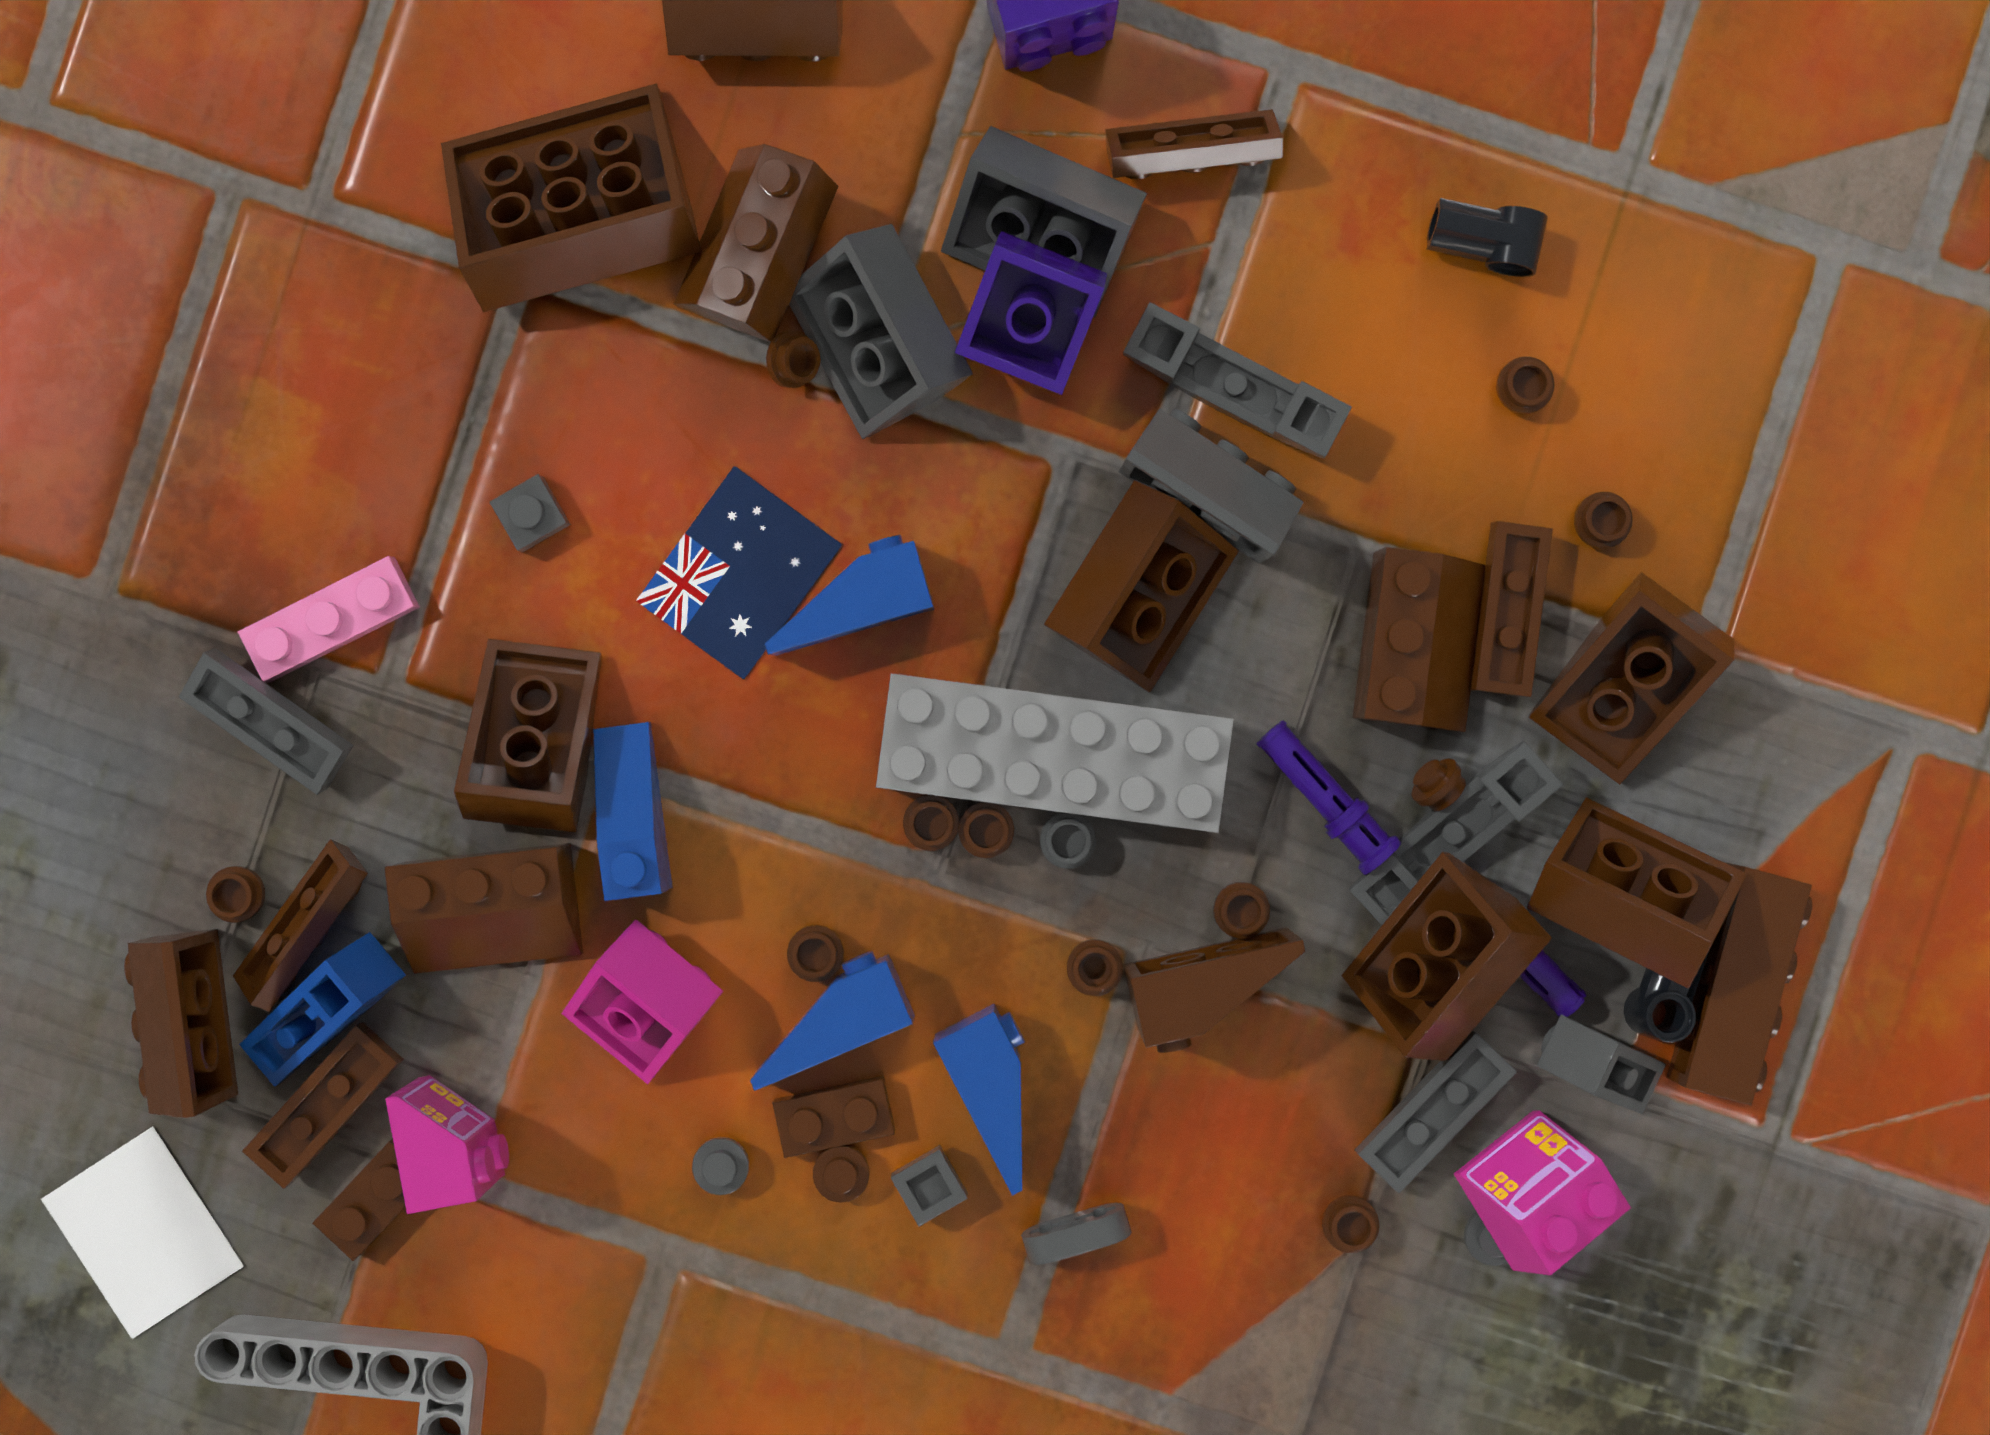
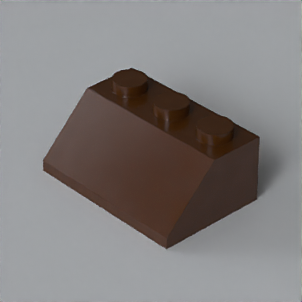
[662,0,843,62]
[673,144,839,343]
[1044,480,1239,693]
[1352,547,1485,732]
[1527,797,1747,989]
[384,843,583,974]
[1341,852,1552,1061]
[124,929,238,1118]

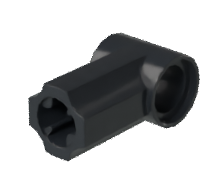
[1426,198,1548,277]
[1623,945,1712,1043]

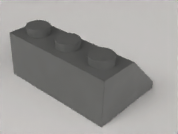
[941,126,1147,318]
[789,224,973,439]
[1119,408,1304,563]

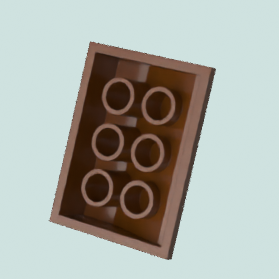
[441,83,702,312]

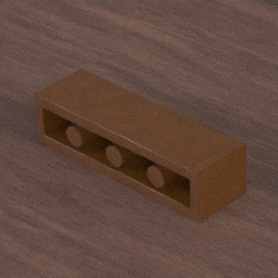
[1666,862,1812,1106]

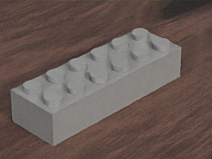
[876,673,1234,833]

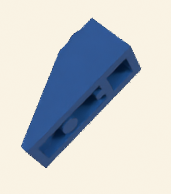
[765,535,935,656]
[593,722,673,901]
[239,932,406,1087]
[750,951,915,1091]
[933,1004,1025,1196]

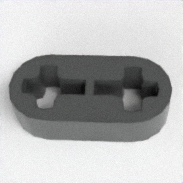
[1021,1203,1132,1265]

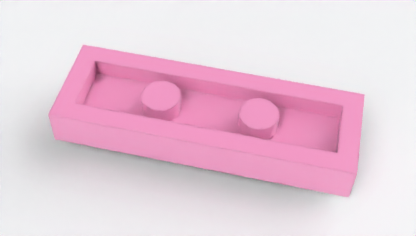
[238,556,420,682]

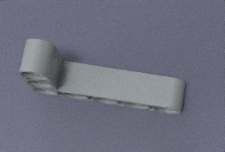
[194,1314,488,1435]

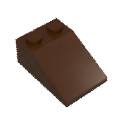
[1528,572,1735,785]
[454,639,602,832]
[1123,927,1306,1053]

